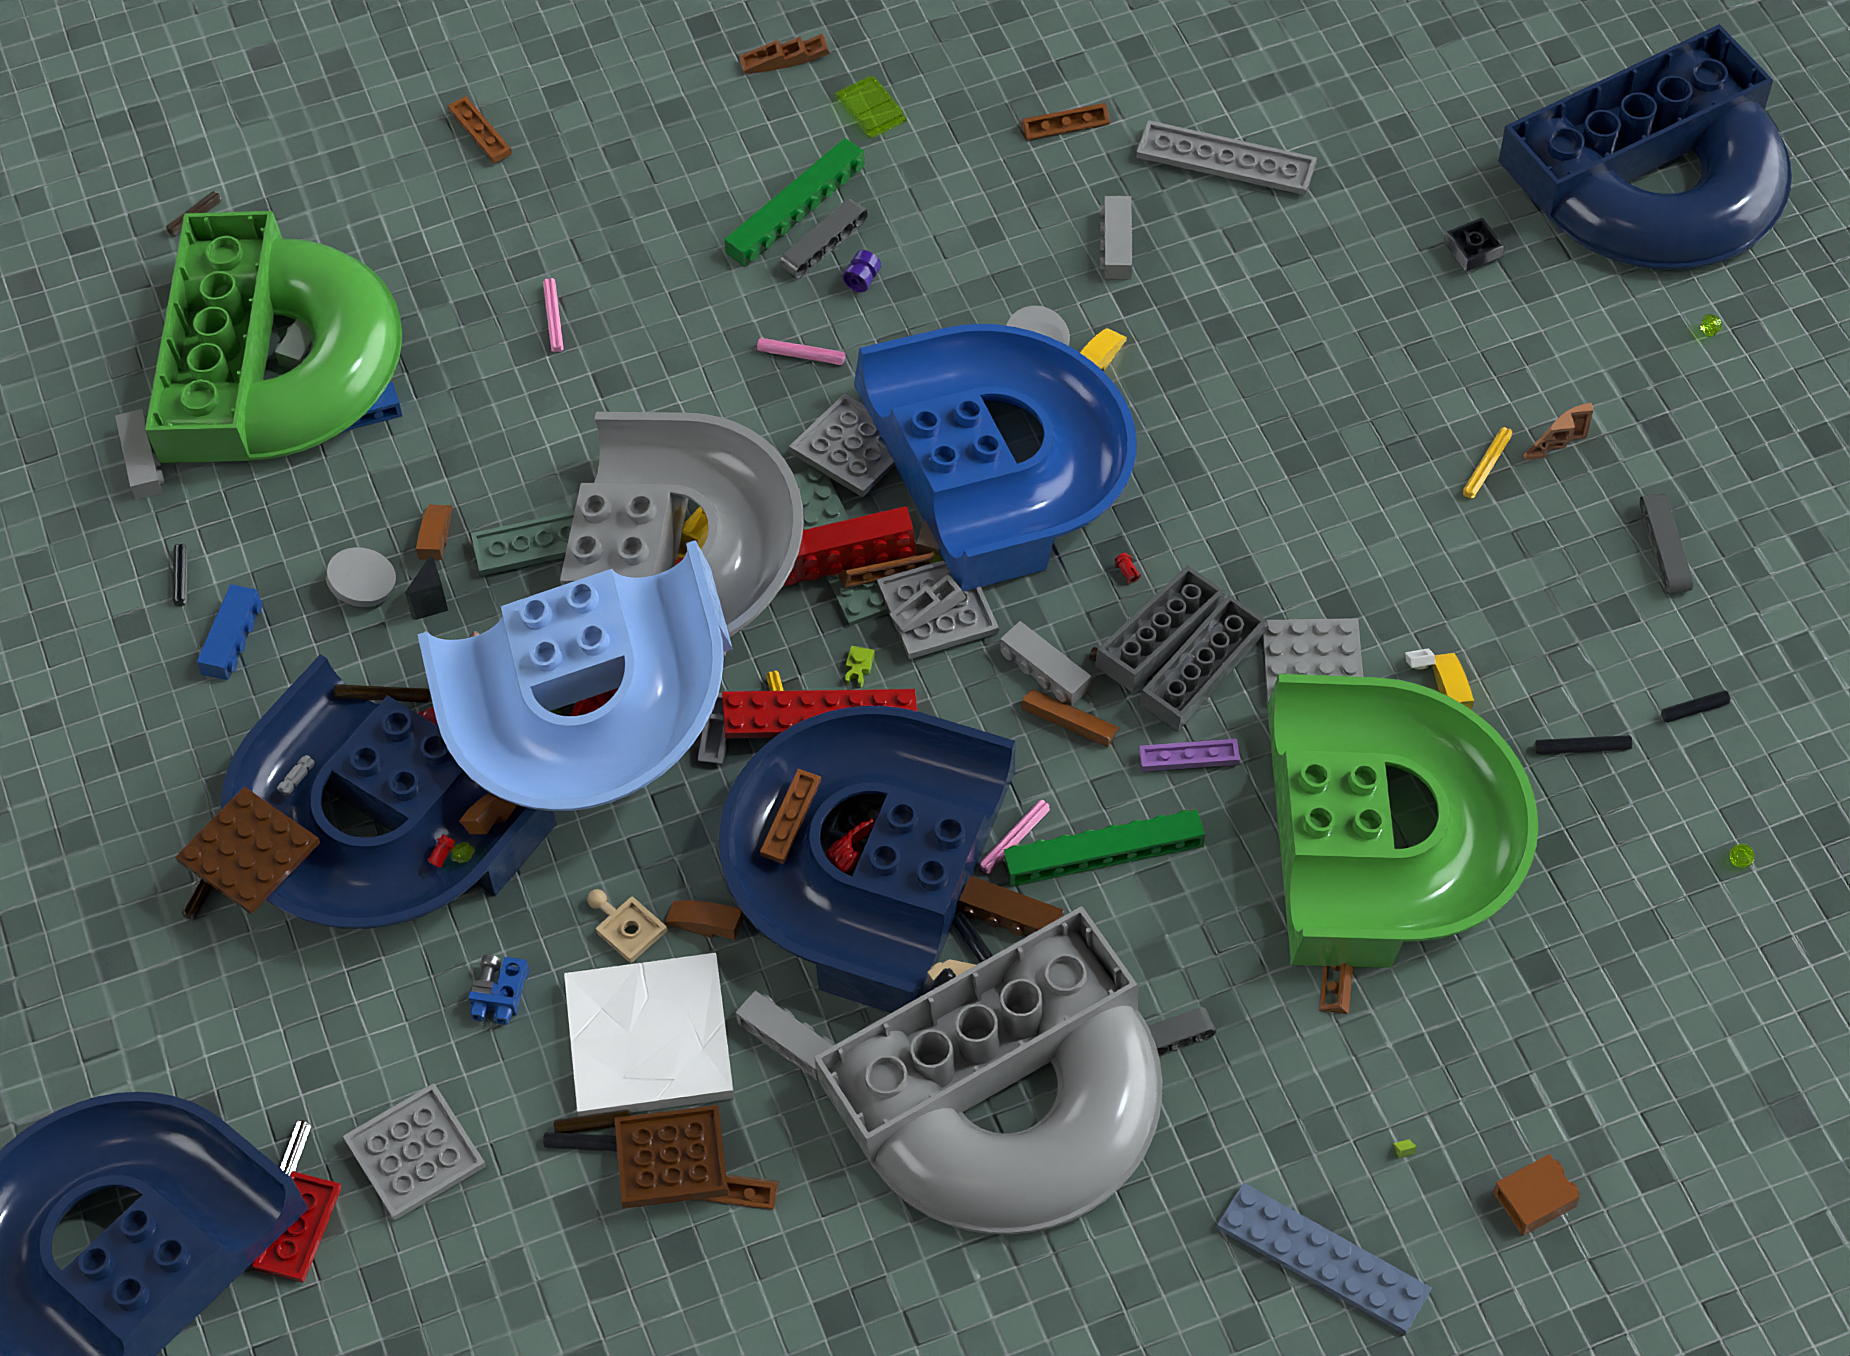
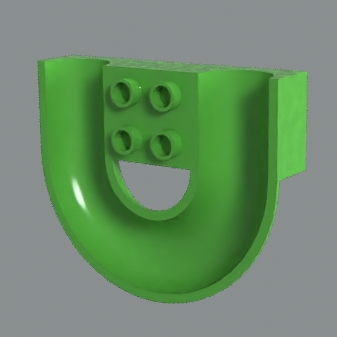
[145,211,402,463]
[1267,674,1538,968]

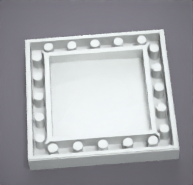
[564,953,734,1116]

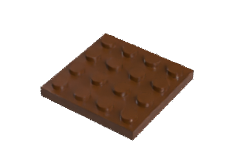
[175,786,320,914]
[615,1105,728,1209]

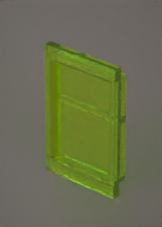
[835,75,907,139]

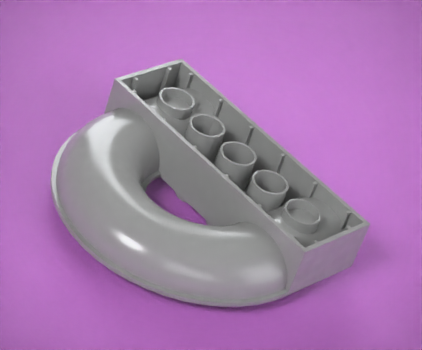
[560,412,804,638]
[814,906,1162,1235]

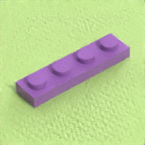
[1139,739,1240,772]

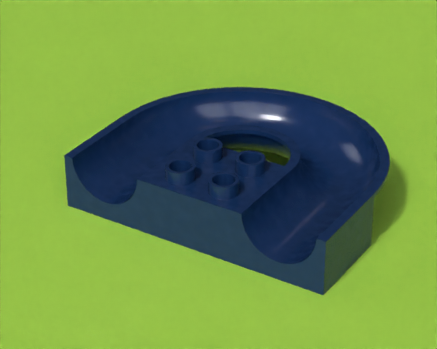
[1498,24,1792,270]
[221,654,557,929]
[719,706,1016,1013]
[0,1092,309,1356]

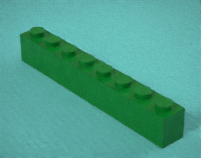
[724,138,865,267]
[1004,809,1205,887]

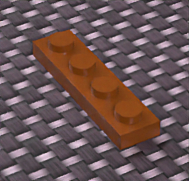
[448,96,512,164]
[760,769,821,864]

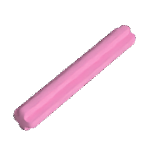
[543,278,563,353]
[757,338,845,365]
[979,800,1050,874]

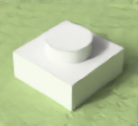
[1405,648,1435,670]

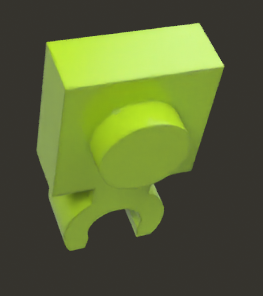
[845,645,875,688]

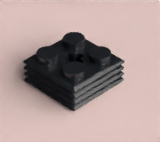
[1444,218,1505,271]
[827,796,883,852]

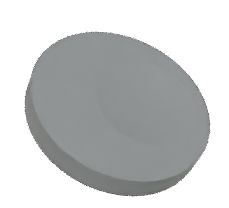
[1006,306,1070,346]
[326,547,396,607]

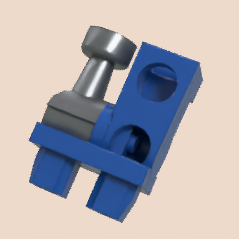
[468,955,530,1025]

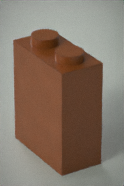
[1493,1154,1580,1236]

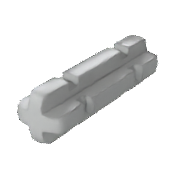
[277,755,314,796]

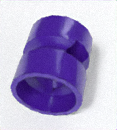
[842,250,882,293]

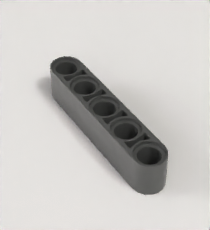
[779,199,869,279]
[1639,493,1693,594]
[1148,1008,1217,1057]

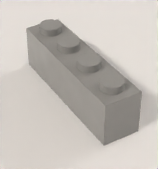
[1100,196,1132,279]
[275,319,312,369]
[115,409,165,500]
[1001,621,1091,706]
[736,991,834,1080]

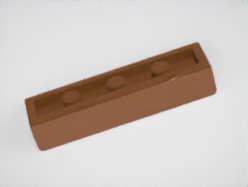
[1020,103,1110,141]
[838,553,934,588]
[1022,689,1119,748]
[1319,963,1353,1014]
[696,1174,779,1210]

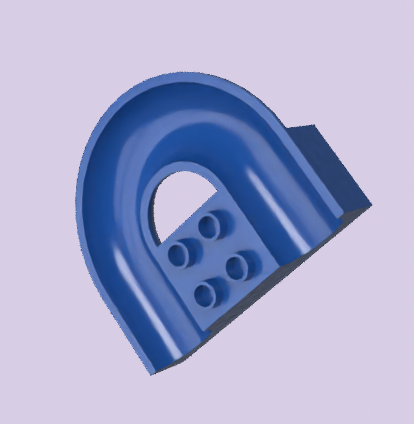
[854,324,1137,591]

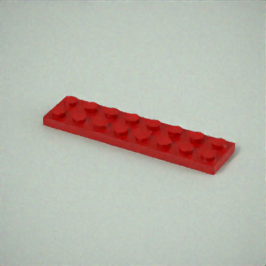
[722,689,917,738]

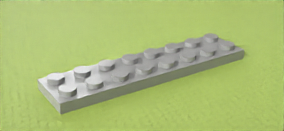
[1136,120,1317,195]

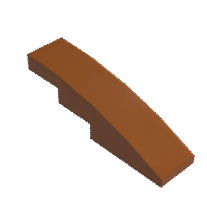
[739,33,830,74]

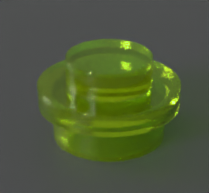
[1701,314,1722,337]
[450,842,475,863]
[1729,844,1755,868]

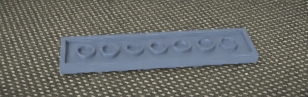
[1217,1183,1432,1335]

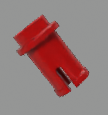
[1115,553,1141,584]
[427,834,456,868]

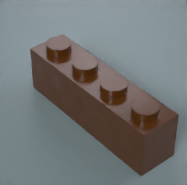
[959,875,1064,937]

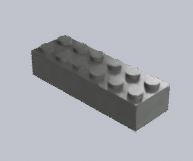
[1095,565,1225,693]
[1139,594,1268,731]

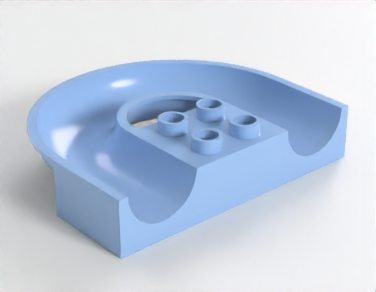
[417,540,733,811]

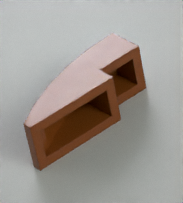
[416,504,452,560]
[459,792,517,835]
[665,900,744,940]

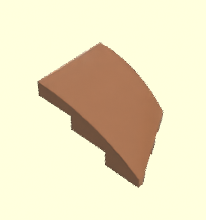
[1523,403,1594,460]

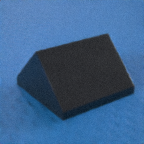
[405,556,449,620]

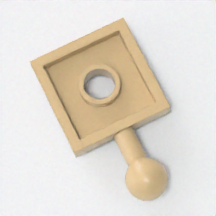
[587,889,667,963]

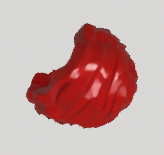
[825,818,875,876]

